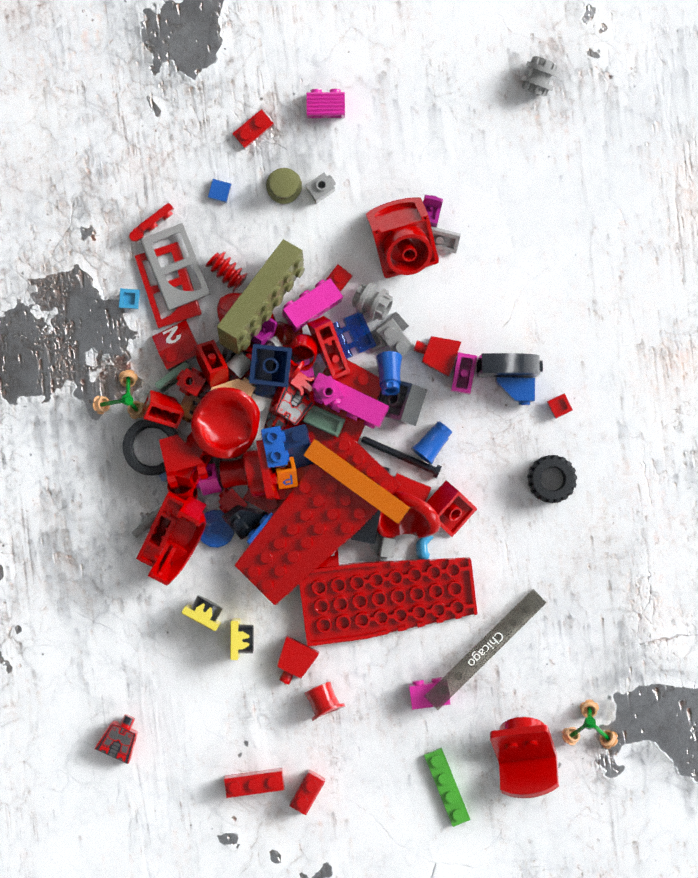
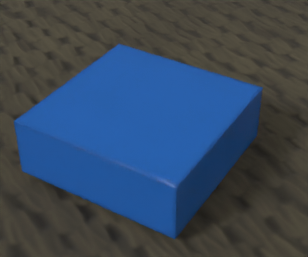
[208,179,232,203]

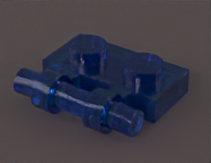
[333,312,377,359]

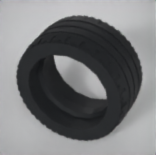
[122,419,179,476]

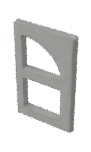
[140,223,211,311]

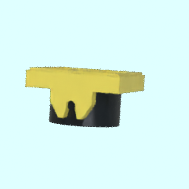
[182,595,223,631]
[230,618,254,660]

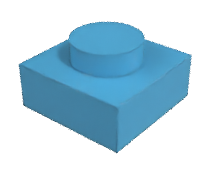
[119,288,140,309]

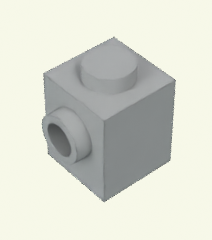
[305,172,336,204]

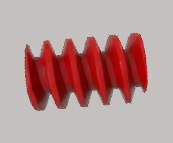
[205,251,248,293]

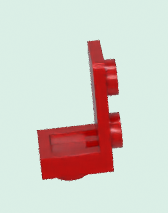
[392,473,431,502]

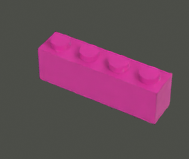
[312,373,390,429]

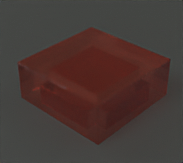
[274,321,292,345]

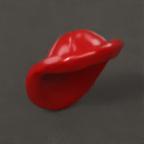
[191,387,260,459]

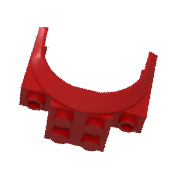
[136,492,207,586]

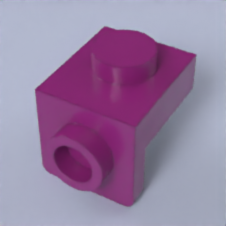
[423,195,443,228]
[250,318,277,344]

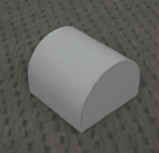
[226,352,251,378]
[377,536,397,558]

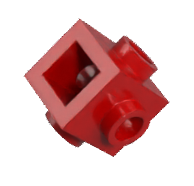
[176,367,208,397]

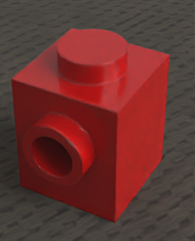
[218,488,248,514]

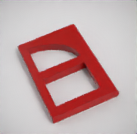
[135,242,202,329]

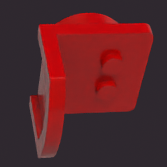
[366,197,439,278]
[244,440,313,502]
[490,717,559,798]

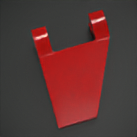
[159,434,208,489]

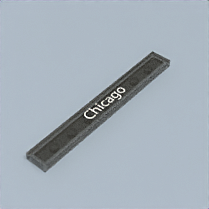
[424,589,547,710]

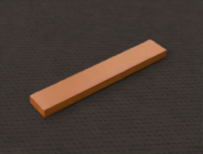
[304,439,410,524]

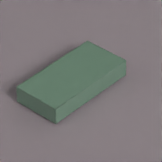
[154,361,192,393]
[303,405,346,438]

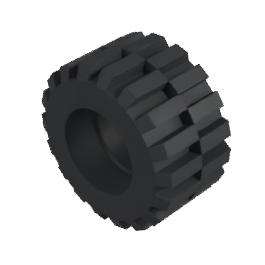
[527,455,577,503]

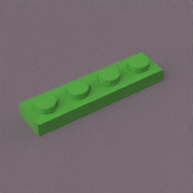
[424,747,471,827]

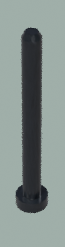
[361,436,442,479]

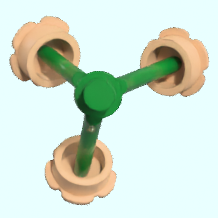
[92,370,144,419]
[562,699,618,749]

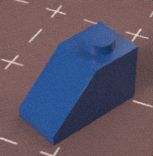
[495,377,535,405]

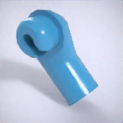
[416,536,434,559]

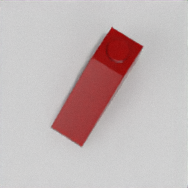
[307,316,350,379]

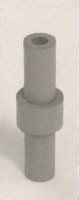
[132,507,161,538]

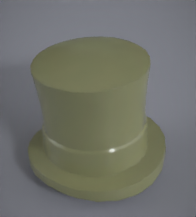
[266,168,302,204]

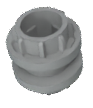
[521,56,559,96]
[352,282,393,321]

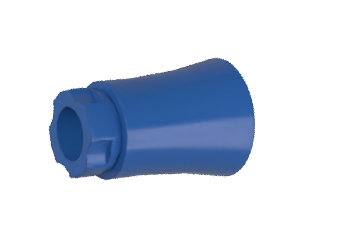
[375,351,402,396]
[411,421,452,465]

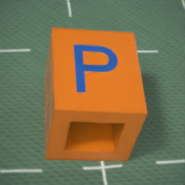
[275,457,298,489]

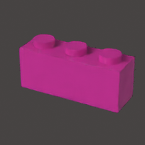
[282,279,343,332]

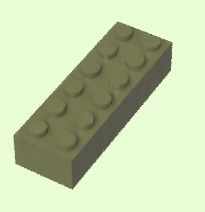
[217,239,305,355]

